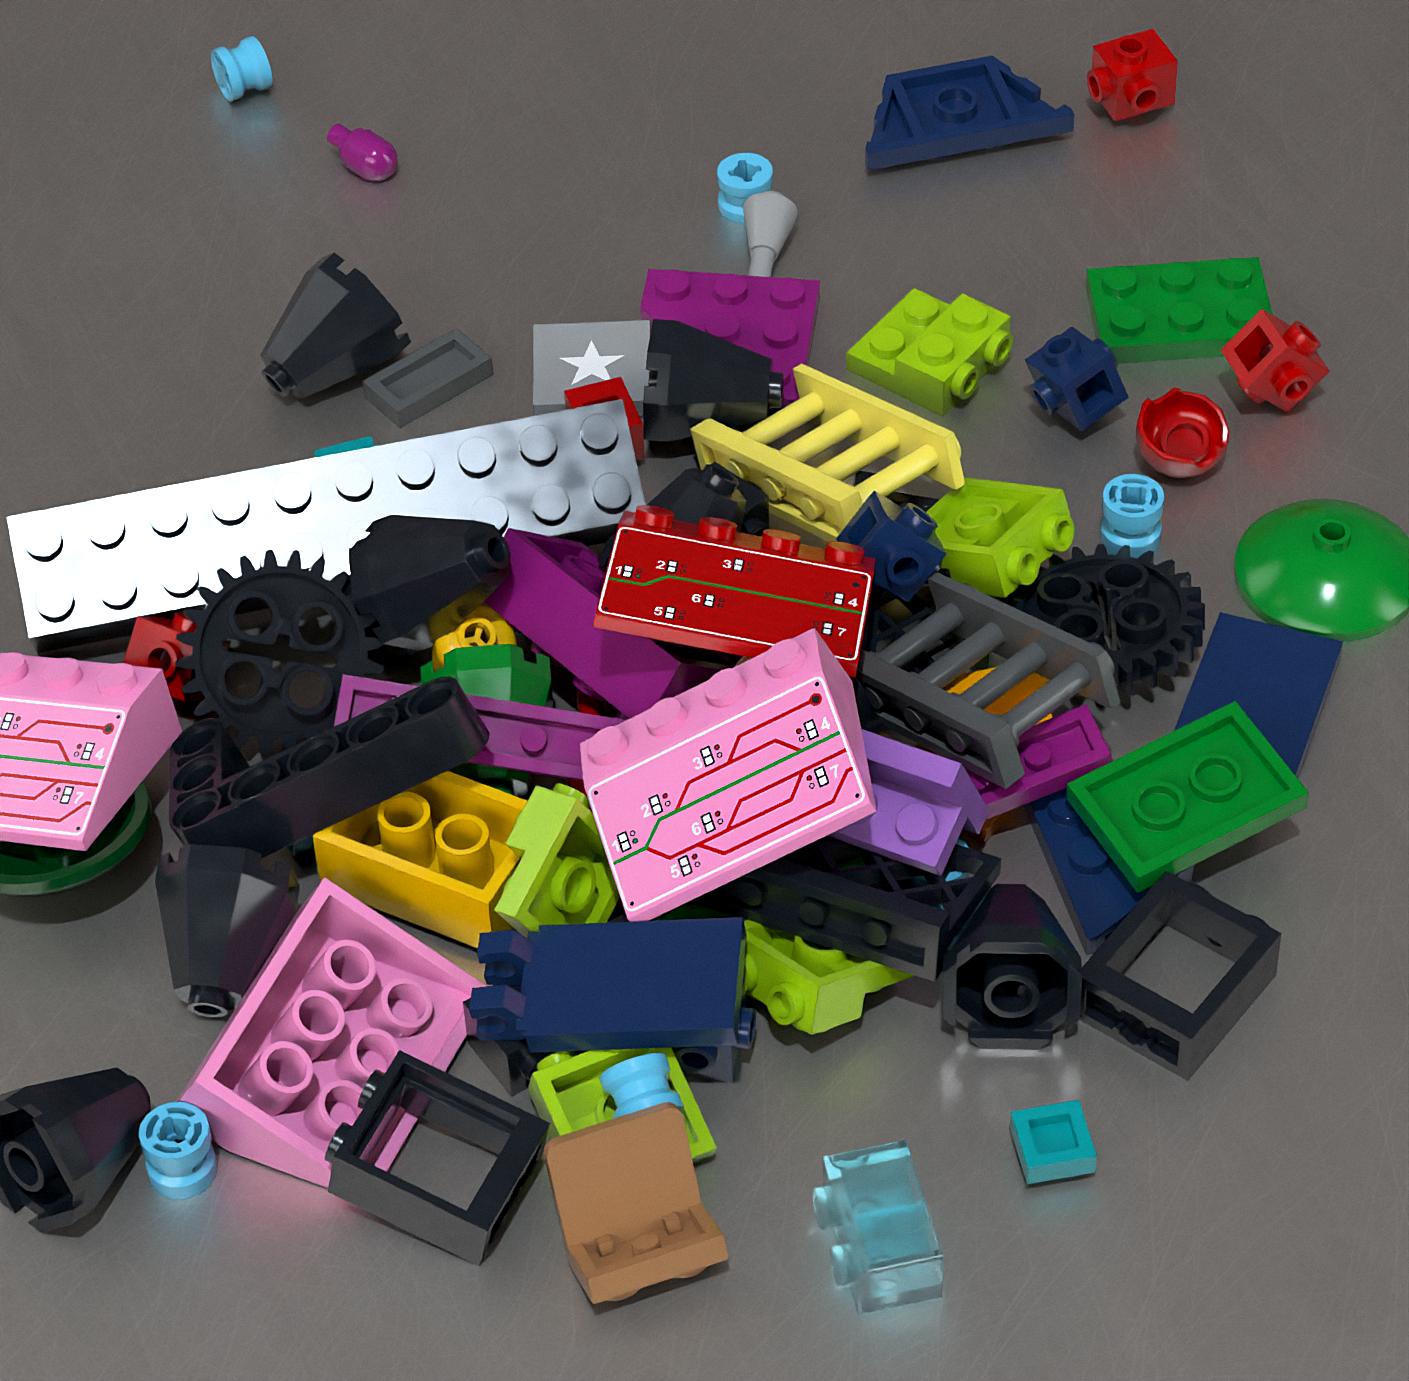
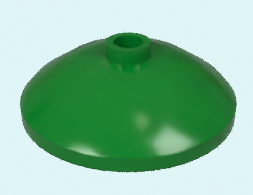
[1234,499,1409,642]

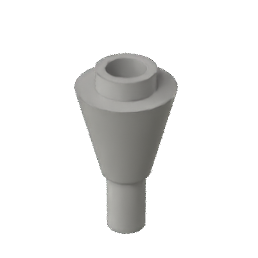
[743,191,799,277]

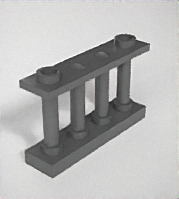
[855,572,1121,789]

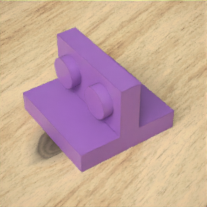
[827,729,989,876]

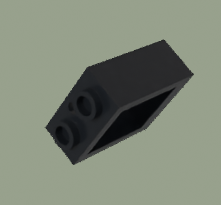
[1080,871,1282,1081]
[325,1050,550,1266]

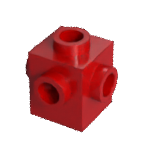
[1087,29,1178,121]
[1221,309,1330,412]
[123,613,231,709]

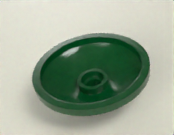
[0,781,152,897]

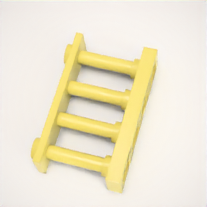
[690,363,965,542]

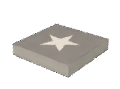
[533,320,650,416]

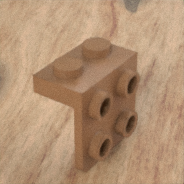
[543,1102,729,1304]

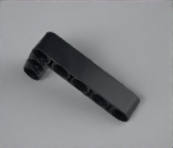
[169,676,490,859]

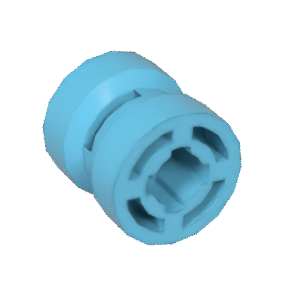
[1100,474,1165,558]
[139,1102,218,1199]

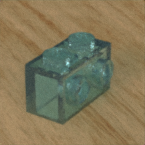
[812,1140,943,1315]

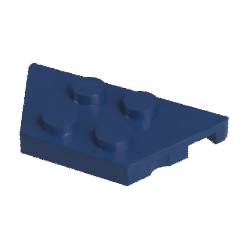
[865,56,1074,170]
[1023,788,1194,955]

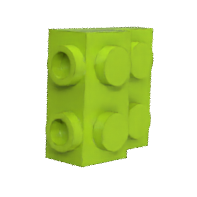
[846,288,1014,417]
[926,477,1075,598]
[494,783,620,938]
[743,920,914,1035]
[528,1047,717,1164]

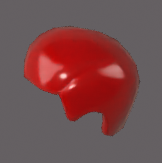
[1136,387,1230,479]

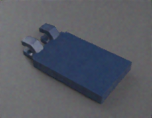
[1174,612,1343,778]
[469,917,747,1053]

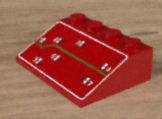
[593,505,876,678]

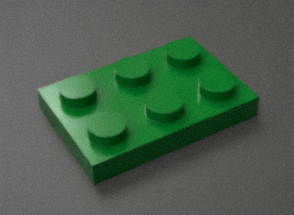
[1085,257,1273,364]
[1067,701,1309,893]

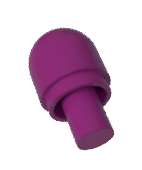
[327,123,398,182]

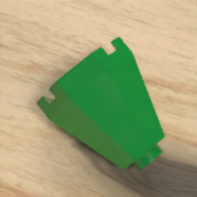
[420,644,553,797]

